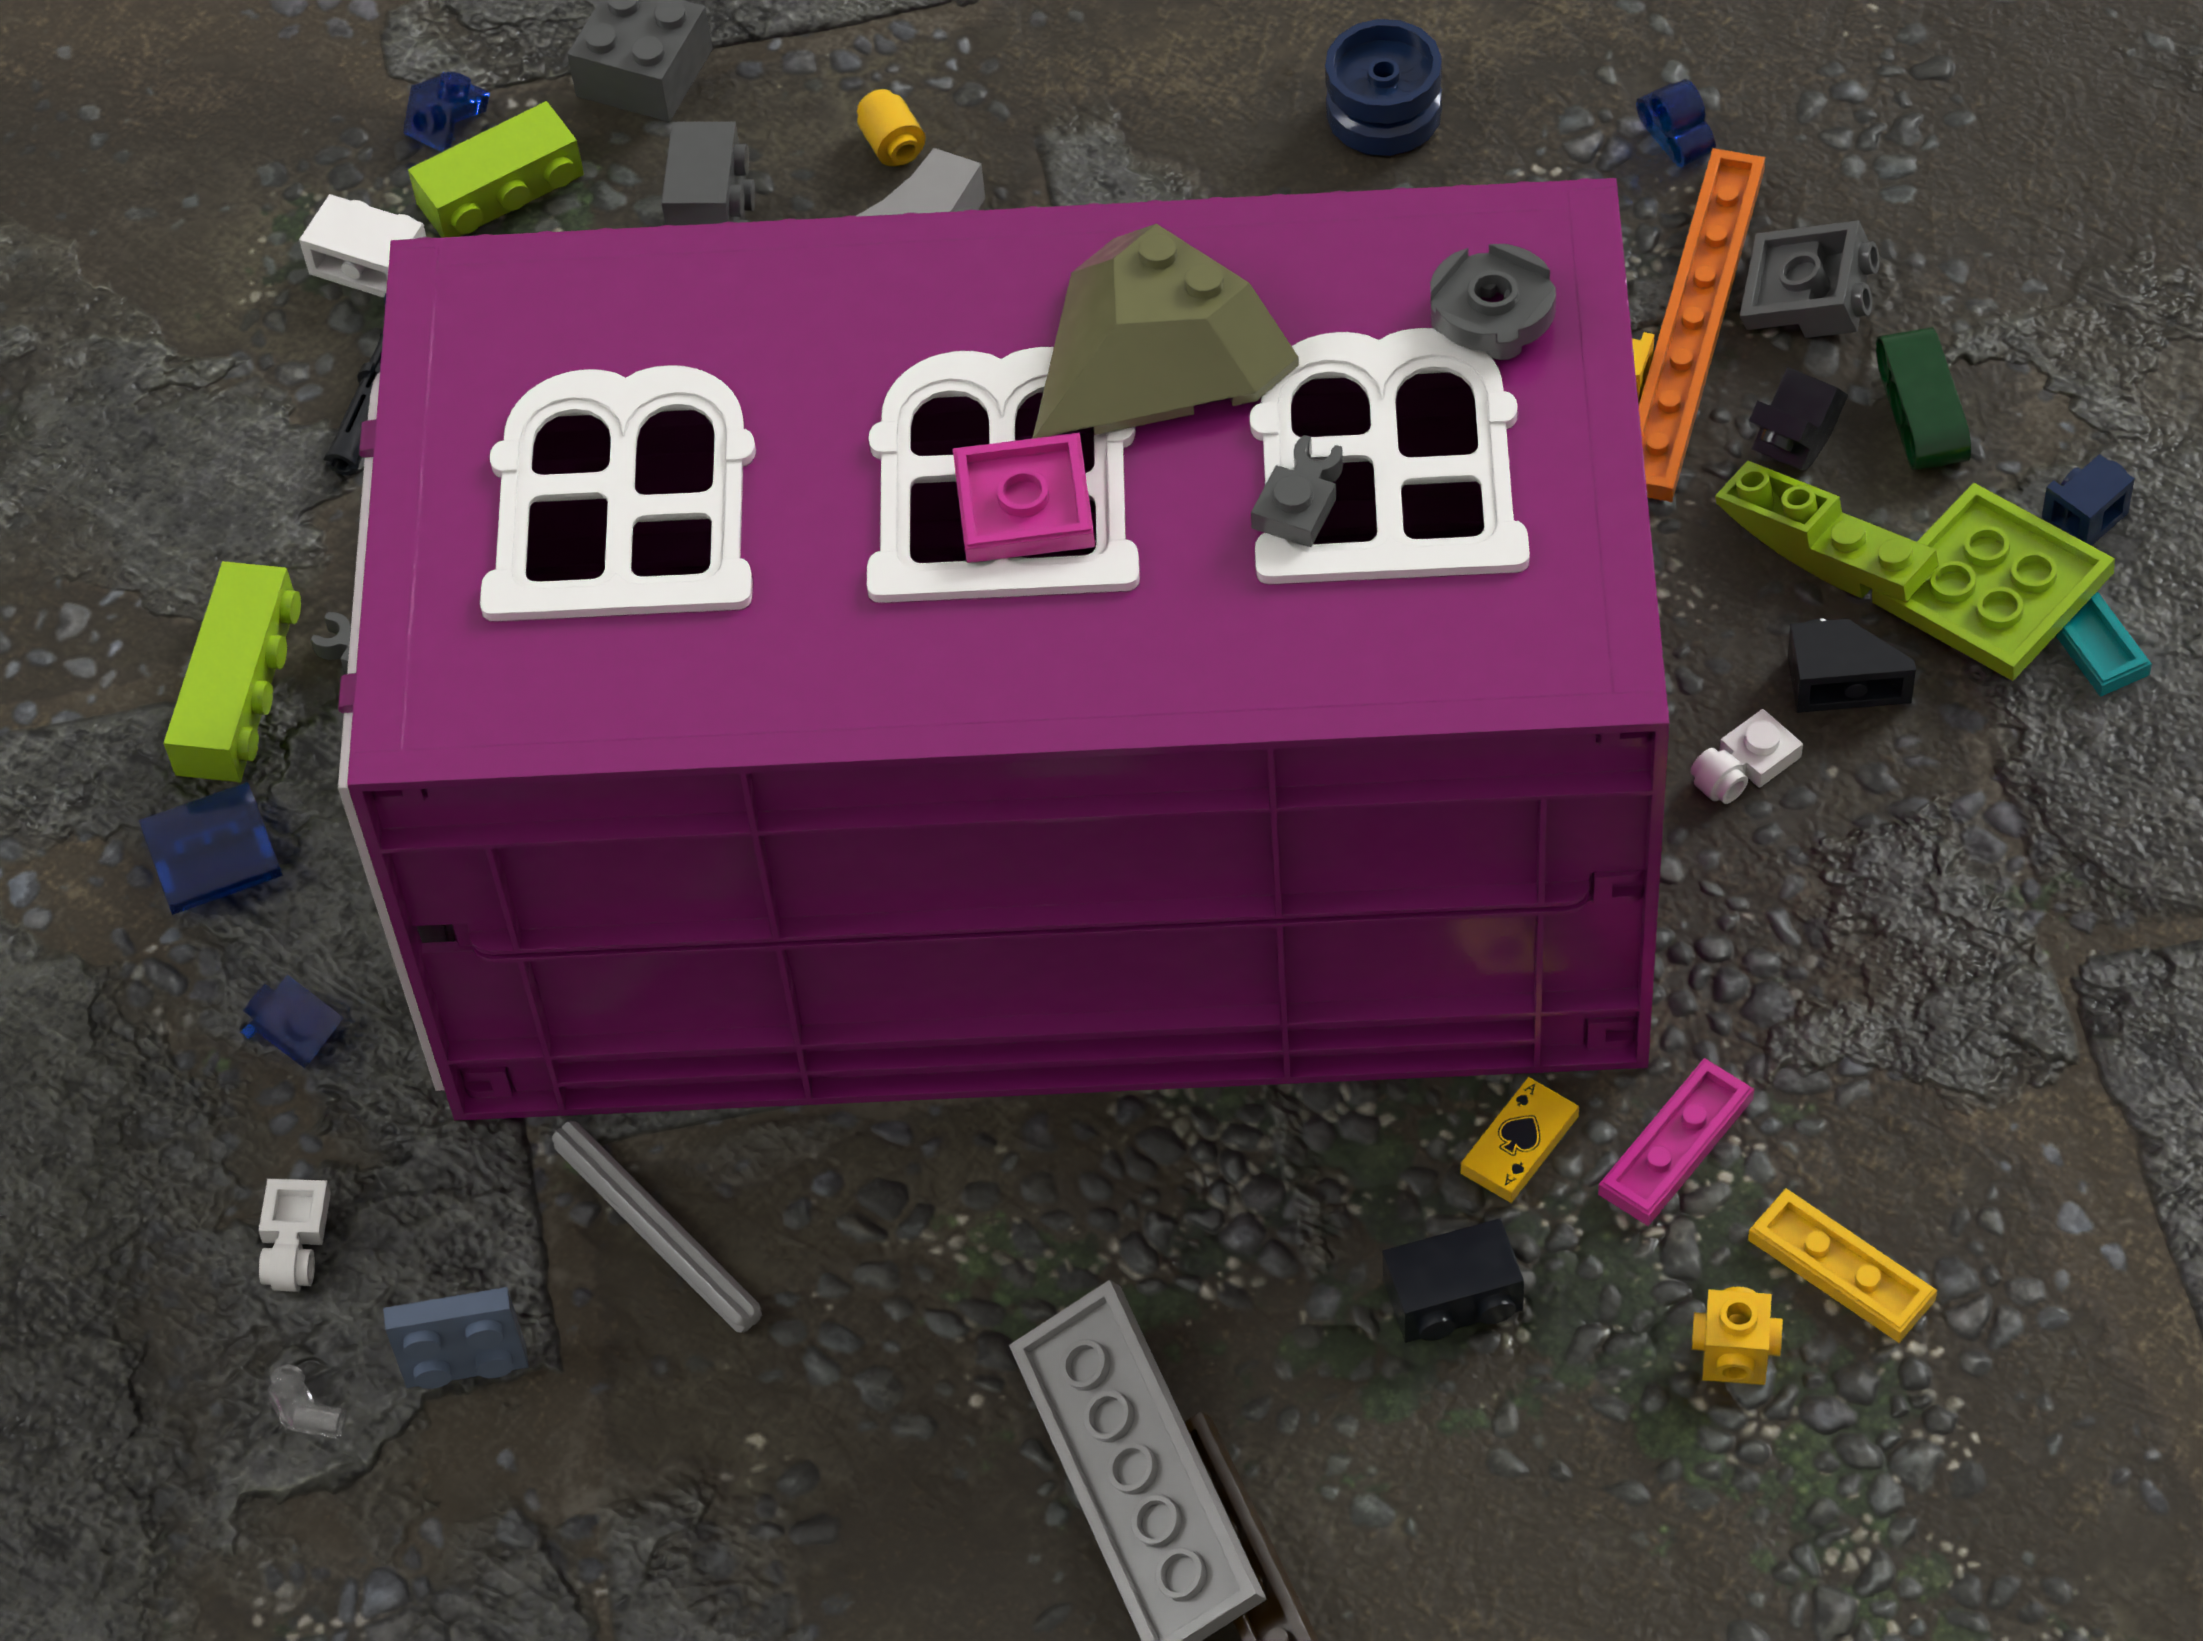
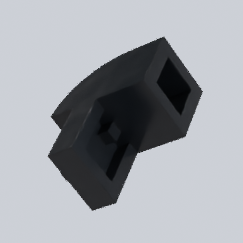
[1749,367,1848,470]

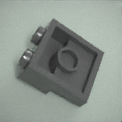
[1740,220,1880,338]

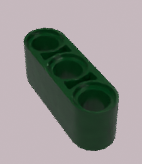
[1876,327,1971,470]

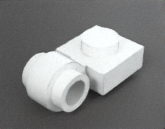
[1690,709,1803,804]
[258,1179,331,1292]

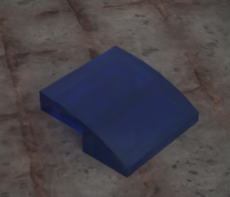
[139,782,283,915]

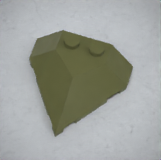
[1032,224,1299,439]

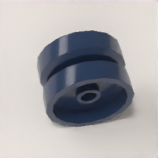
[1325,19,1442,156]

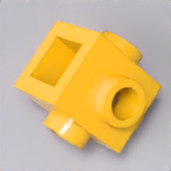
[1692,1287,1783,1385]

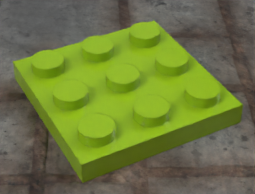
[1872,483,2115,681]

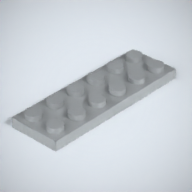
[1009,1280,1267,1641]

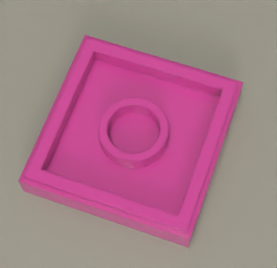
[953,433,1095,563]

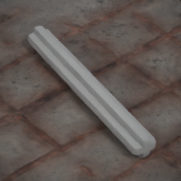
[552,1121,762,1333]

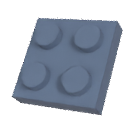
[383,1287,529,1389]

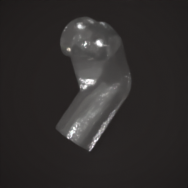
[268,1365,346,1439]

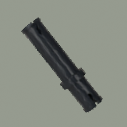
[324,330,383,476]

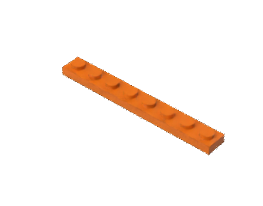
[1639,148,1765,502]

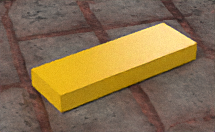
[1748,1188,1937,1343]

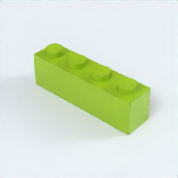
[163,561,301,783]

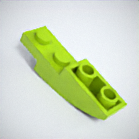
[1715,461,1939,602]

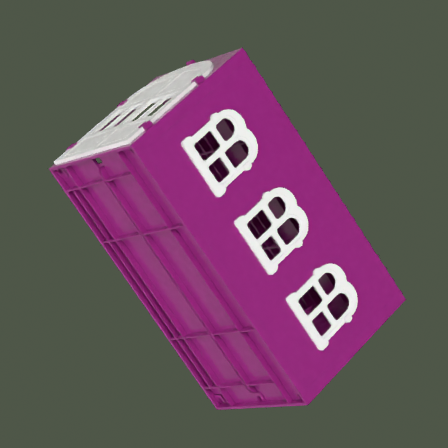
[338,178,1669,1121]

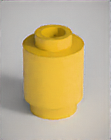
[857,89,926,166]

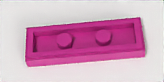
[1598,1058,1754,1226]

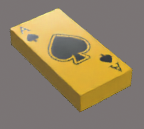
[1461,1076,1579,1203]

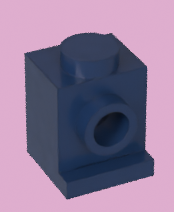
[2041,454,2135,546]

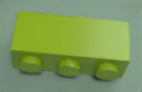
[408,101,584,238]

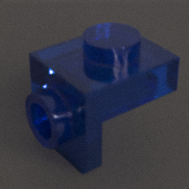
[403,72,490,152]
[240,975,343,1068]

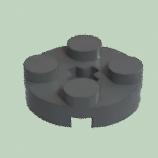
[1430,244,1556,360]

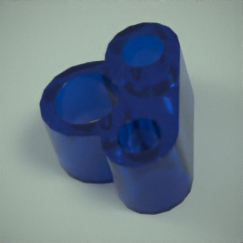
[1636,79,1716,167]

